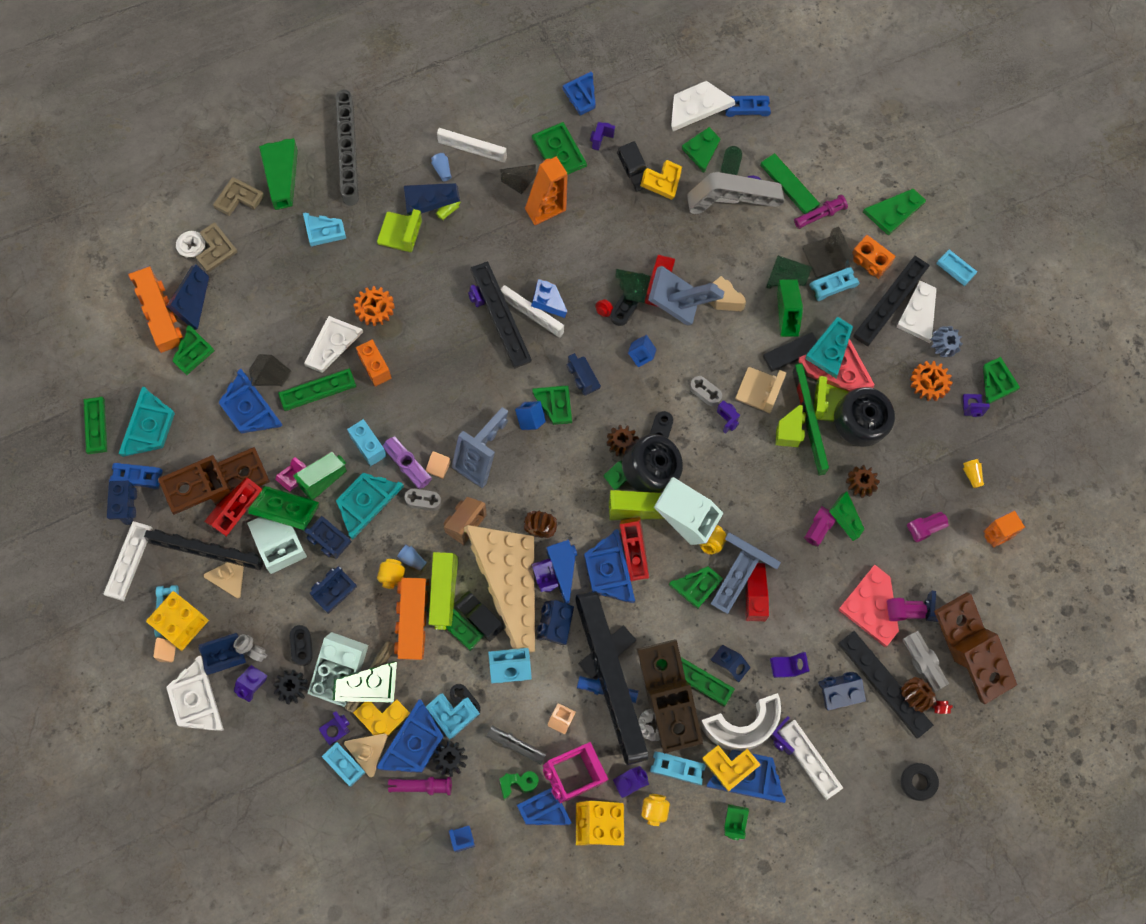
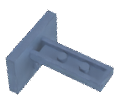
[648,266,725,325]
[451,407,508,488]
[711,532,781,614]

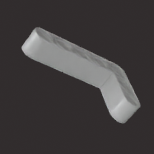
[687,172,785,214]

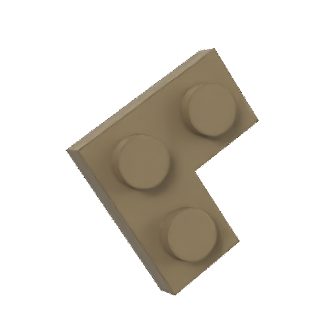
[213,177,264,216]
[196,222,238,273]

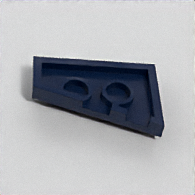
[167,264,209,330]

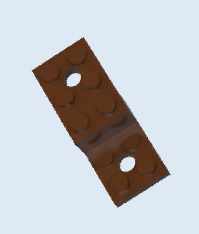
[158,447,270,515]
[934,592,1018,704]

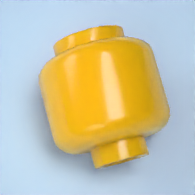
[699,525,727,555]
[377,559,405,589]
[641,794,670,826]

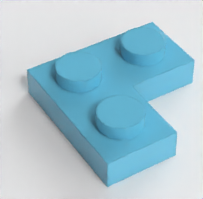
[426,693,480,740]

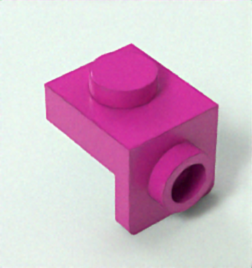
[275,457,307,492]

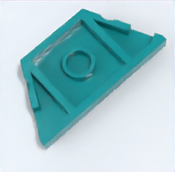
[119,387,175,457]
[336,473,404,540]

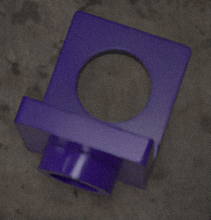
[963,394,990,417]
[770,652,809,678]
[319,711,350,745]
[770,716,795,755]

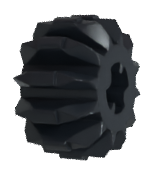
[273,669,309,705]
[432,741,468,777]

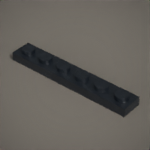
[853,256,930,347]
[470,261,532,369]
[144,529,263,571]
[838,631,934,739]

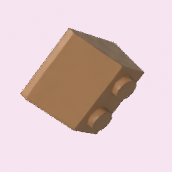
[444,497,487,546]

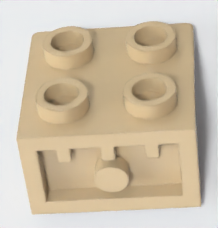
[735,367,786,413]

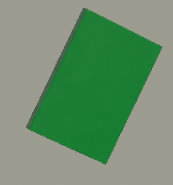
[532,122,587,175]
[248,486,319,530]

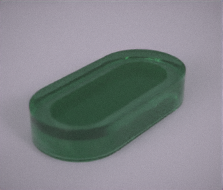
[720,146,742,175]

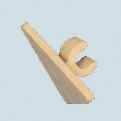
[204,563,244,598]
[344,734,388,777]

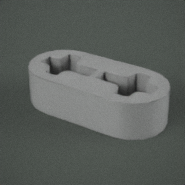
[690,376,722,406]
[405,489,441,511]

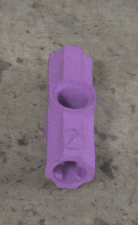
[383,436,432,489]

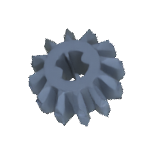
[930,326,963,358]

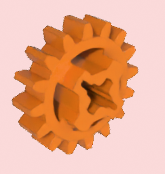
[354,286,395,326]
[910,361,952,401]

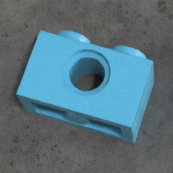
[347,419,387,467]
[488,648,532,683]

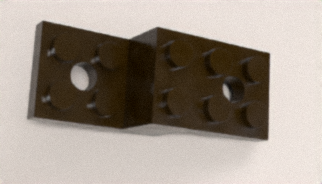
[637,639,703,754]

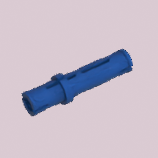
[577,676,639,703]

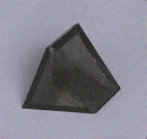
[500,164,536,194]
[249,354,292,387]

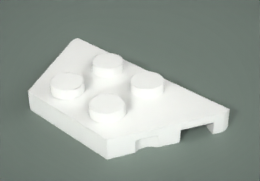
[671,81,735,131]
[166,656,224,731]

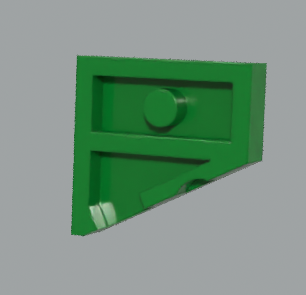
[172,325,215,376]
[532,386,572,425]
[829,491,864,541]

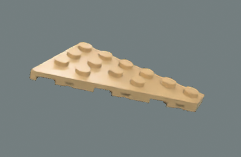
[464,525,535,653]

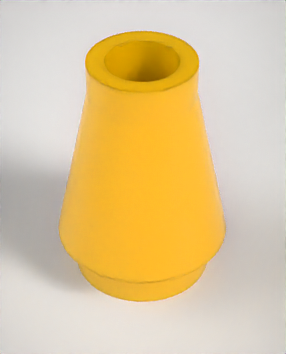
[963,459,984,488]

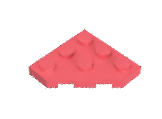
[798,339,875,392]
[838,565,899,648]

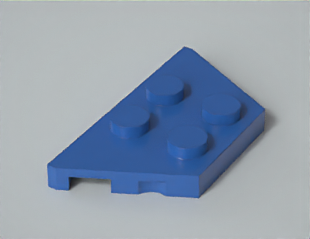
[219,369,283,434]
[584,529,635,603]
[377,699,444,773]
[706,750,786,803]

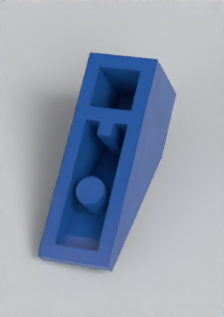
[546,540,577,605]

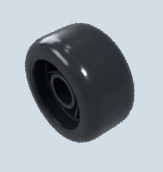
[834,387,895,447]
[622,434,683,493]

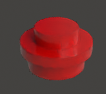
[596,299,613,317]
[932,700,953,714]

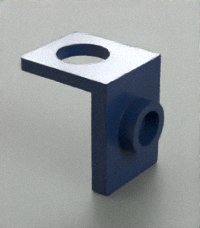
[924,590,938,622]
[711,645,751,682]

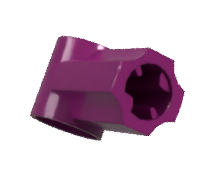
[804,506,836,547]
[906,511,949,543]
[887,598,927,621]

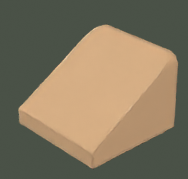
[426,451,451,479]
[153,638,176,662]
[548,703,576,734]

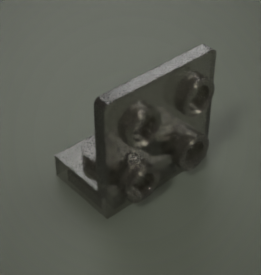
[802,227,854,278]

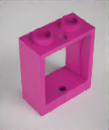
[543,742,609,804]

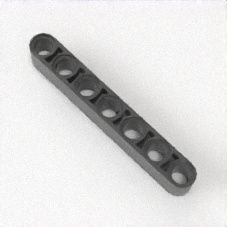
[336,89,359,206]

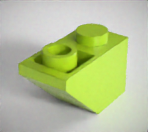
[775,405,806,447]

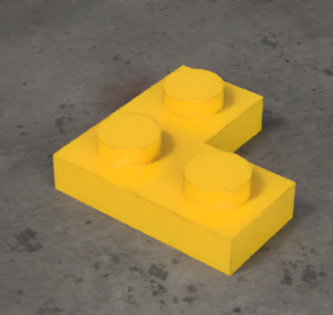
[640,160,682,200]
[353,700,410,736]
[702,745,760,792]

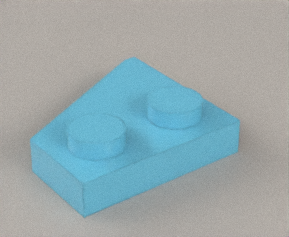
[303,213,346,246]

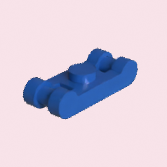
[725,96,771,117]
[109,463,163,489]

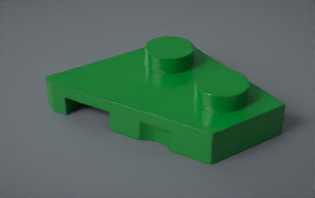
[682,127,721,173]
[983,357,1020,404]
[669,566,723,609]

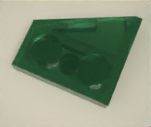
[766,255,812,289]
[615,269,651,303]

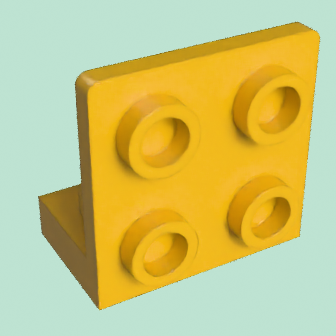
[146,591,209,651]
[576,801,624,846]

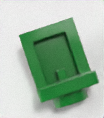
[603,461,627,490]
[724,804,749,840]

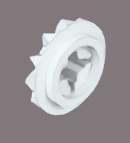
[176,231,206,258]
[638,709,660,741]

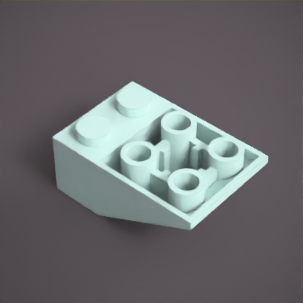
[654,477,723,545]
[247,517,307,574]
[308,632,369,707]

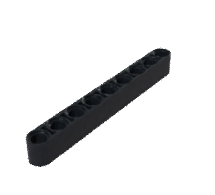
[575,591,648,765]

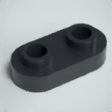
[611,292,639,326]
[650,411,673,438]
[289,625,313,666]

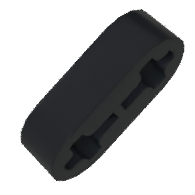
[450,684,481,718]

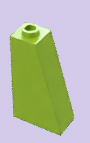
[609,490,665,521]
[429,552,458,630]

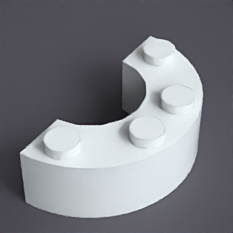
[700,693,781,751]

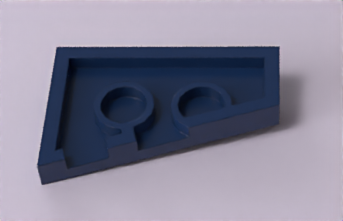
[404,183,460,216]

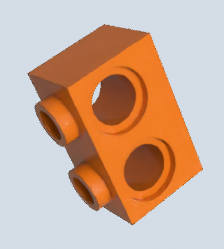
[850,235,896,279]
[356,339,392,386]
[983,511,1025,548]

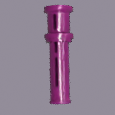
[794,194,848,229]
[388,776,452,796]

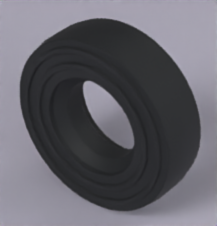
[901,763,939,801]

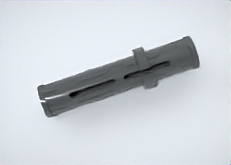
[486,725,547,765]

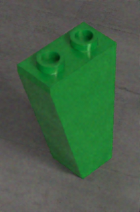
[259,138,298,210]

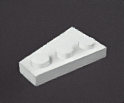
[897,281,936,343]
[304,316,363,373]

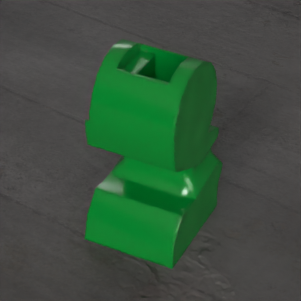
[499,771,539,800]

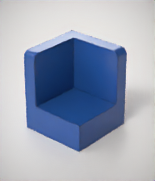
[628,334,656,367]
[515,401,546,430]
[448,825,475,853]

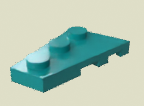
[805,317,853,379]

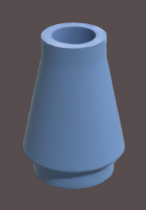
[431,153,452,181]
[397,544,427,571]

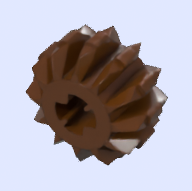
[606,425,639,457]
[846,465,880,498]
[524,511,557,538]
[901,677,936,712]

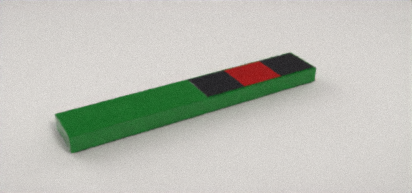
[792,364,829,476]

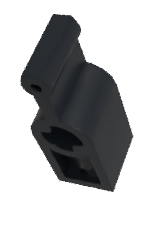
[617,141,647,192]
[454,591,504,642]

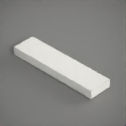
[437,128,507,163]
[501,285,564,337]
[103,521,153,601]
[778,720,843,800]

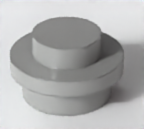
[234,634,253,654]
[247,645,267,662]

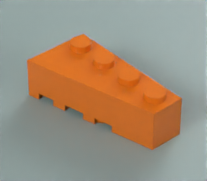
[525,156,567,225]
[128,266,183,353]
[394,578,429,660]

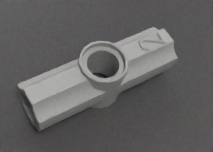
[902,631,949,692]

